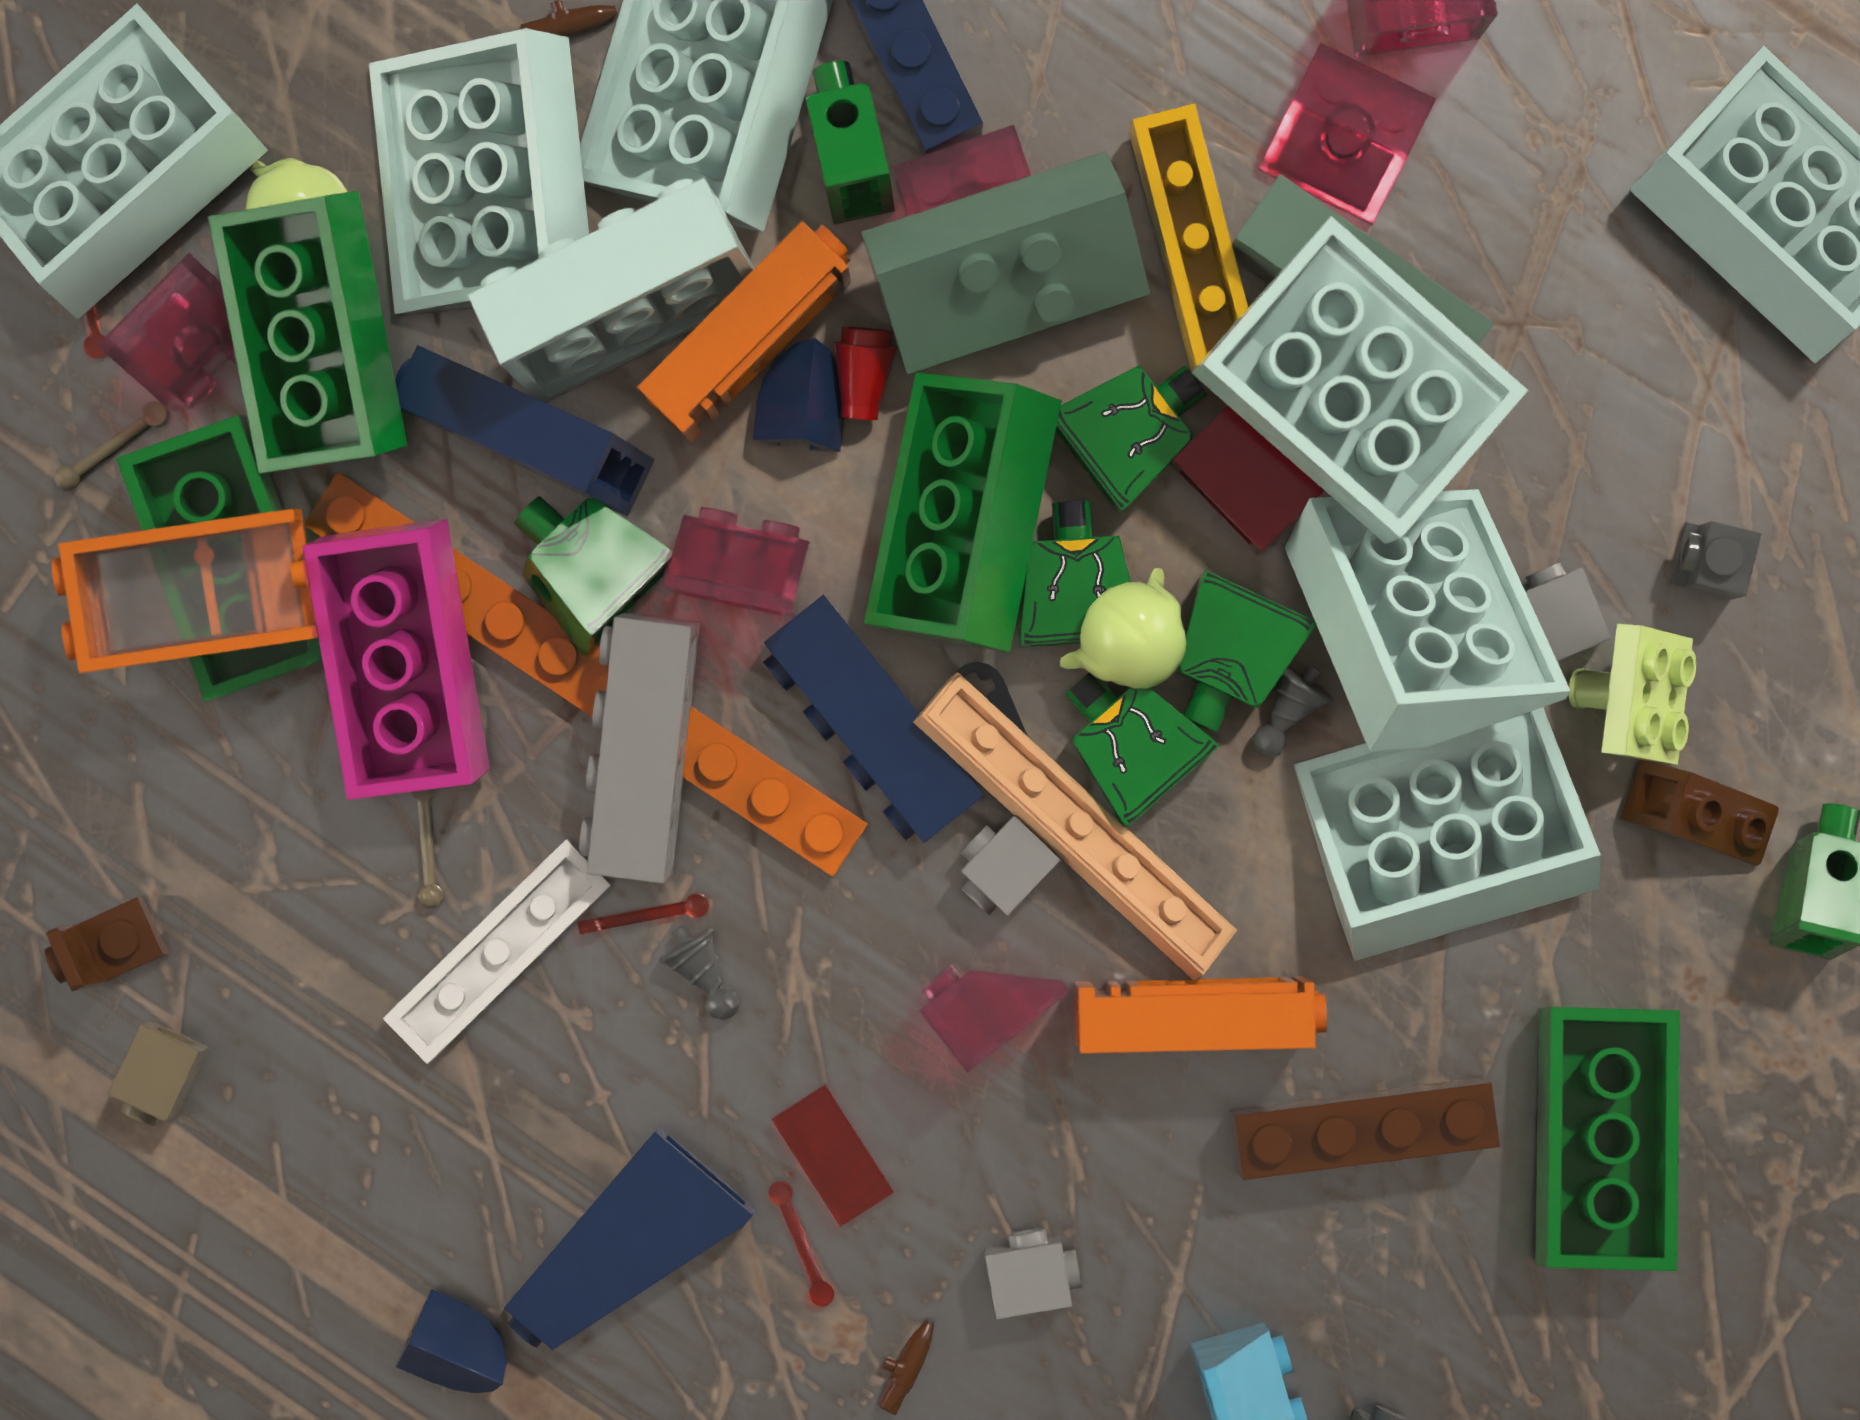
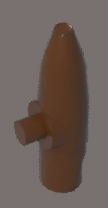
[520,0,617,37]
[878,1320,934,1415]

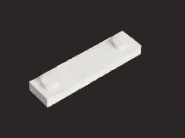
[383,839,613,1064]

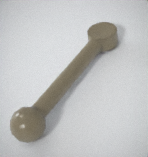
[55,401,169,490]
[411,789,443,908]

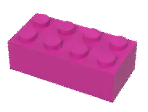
[303,519,490,800]

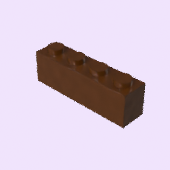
[1229,1077,1500,1180]

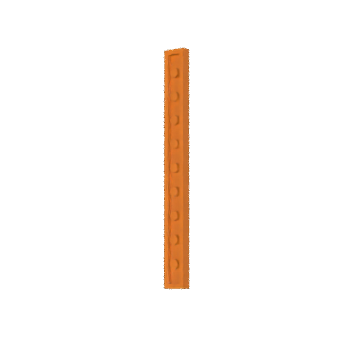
[304,472,868,877]

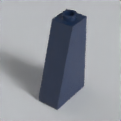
[395,345,655,516]
[504,1126,755,1350]

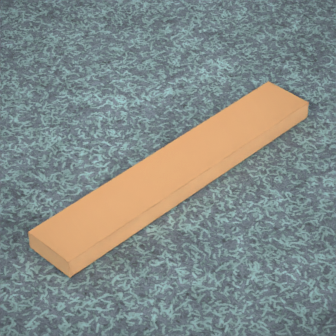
[913,672,1237,980]

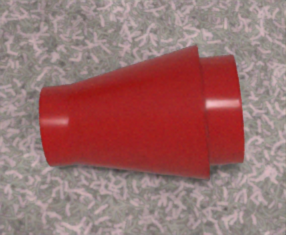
[834,326,897,420]

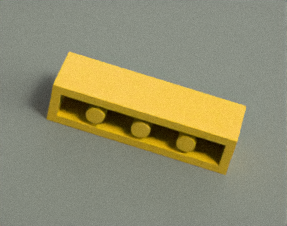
[1129,103,1248,372]

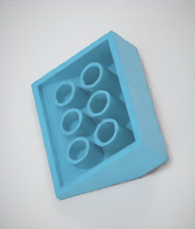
[1190,1322,1308,1420]

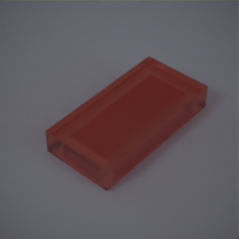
[771,1083,894,1227]

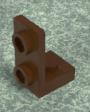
[1620,760,1779,866]
[44,896,168,991]

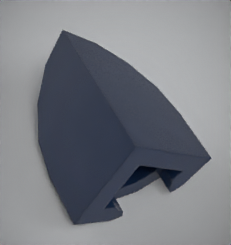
[753,338,844,452]
[396,1289,507,1393]

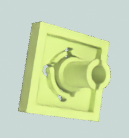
[1569,623,1696,765]

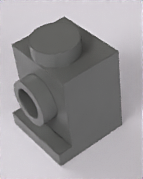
[1670,521,1761,600]

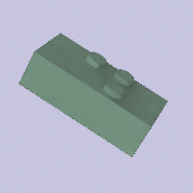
[861,151,1151,375]
[1232,174,1494,346]

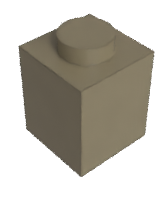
[107,1021,210,1126]

